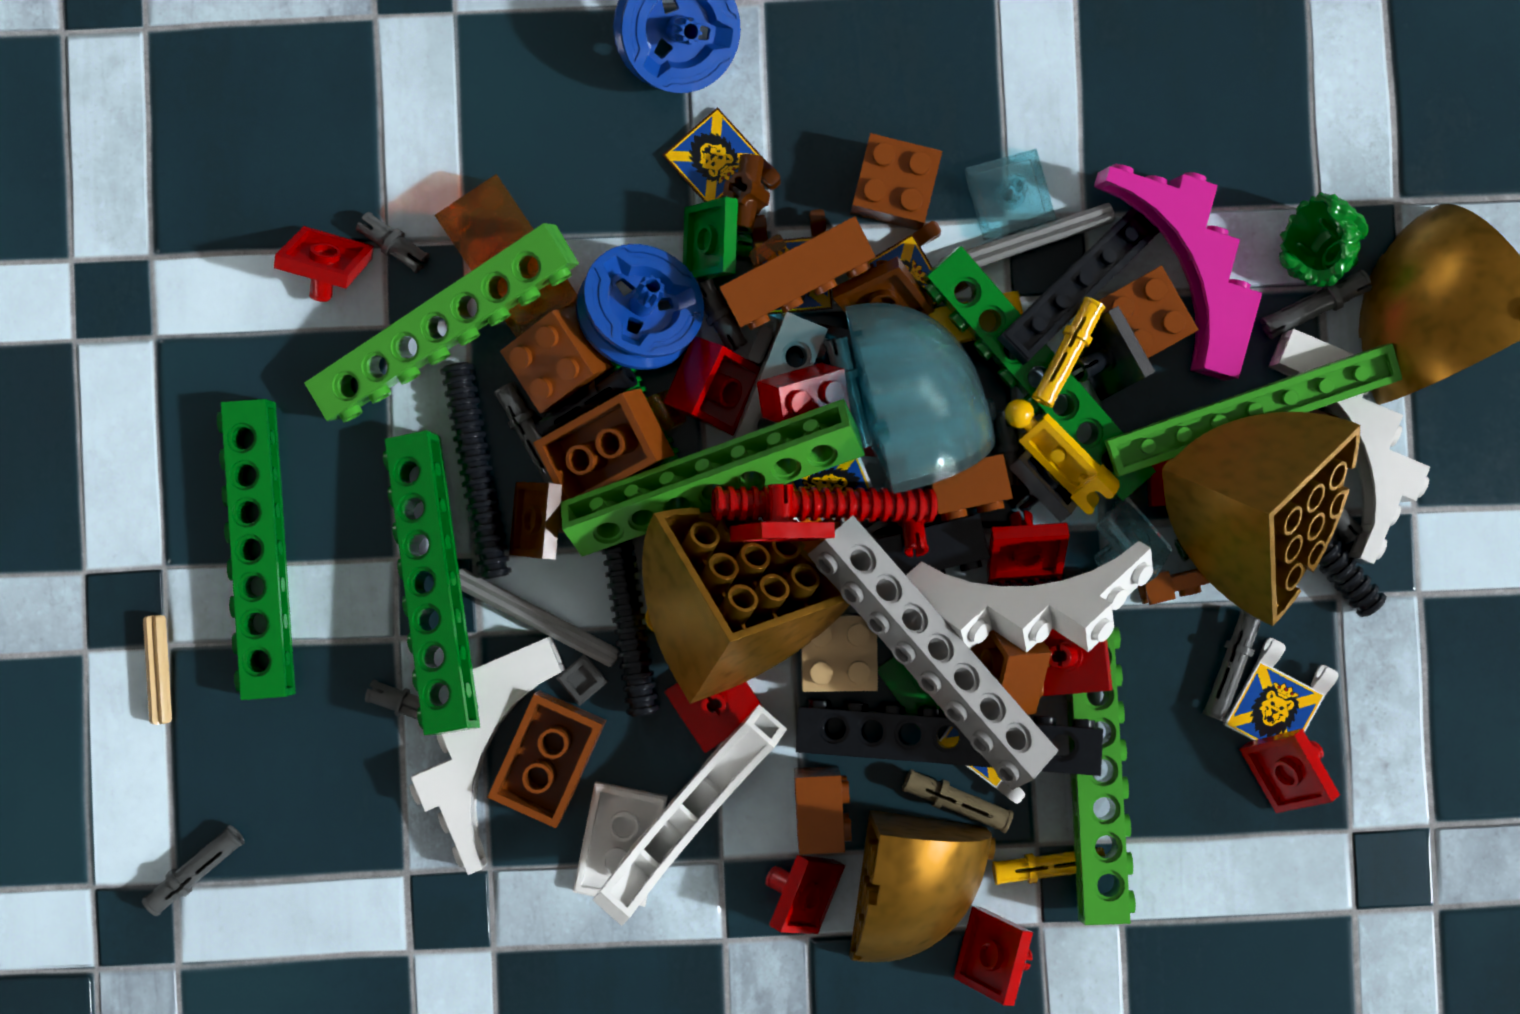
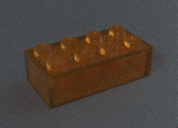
[435,174,578,338]

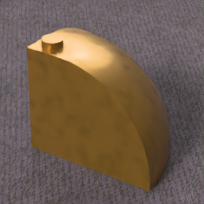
[1358,204,1520,405]
[1162,412,1361,626]
[642,508,850,704]
[849,810,995,962]

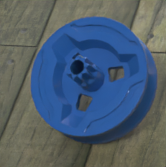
[613,0,741,93]
[576,244,704,370]

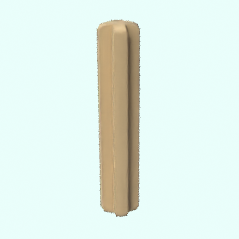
[143,615,172,725]

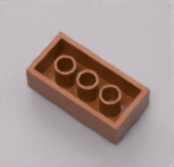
[719,216,876,331]

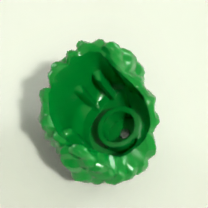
[1279,192,1369,287]

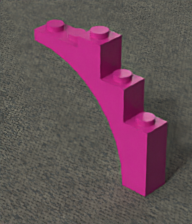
[1094,164,1262,381]

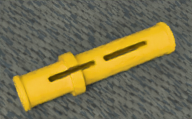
[1031,297,1106,408]
[992,847,1105,885]

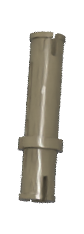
[902,769,1014,833]

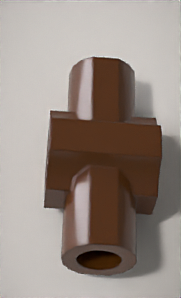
[723,154,770,233]

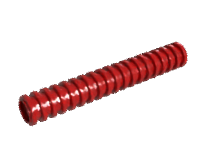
[711,486,938,522]

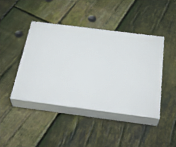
[573,781,668,907]

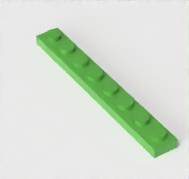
[1104,344,1403,477]

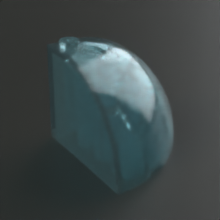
[845,303,997,494]

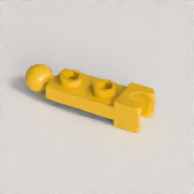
[1005,399,1120,515]

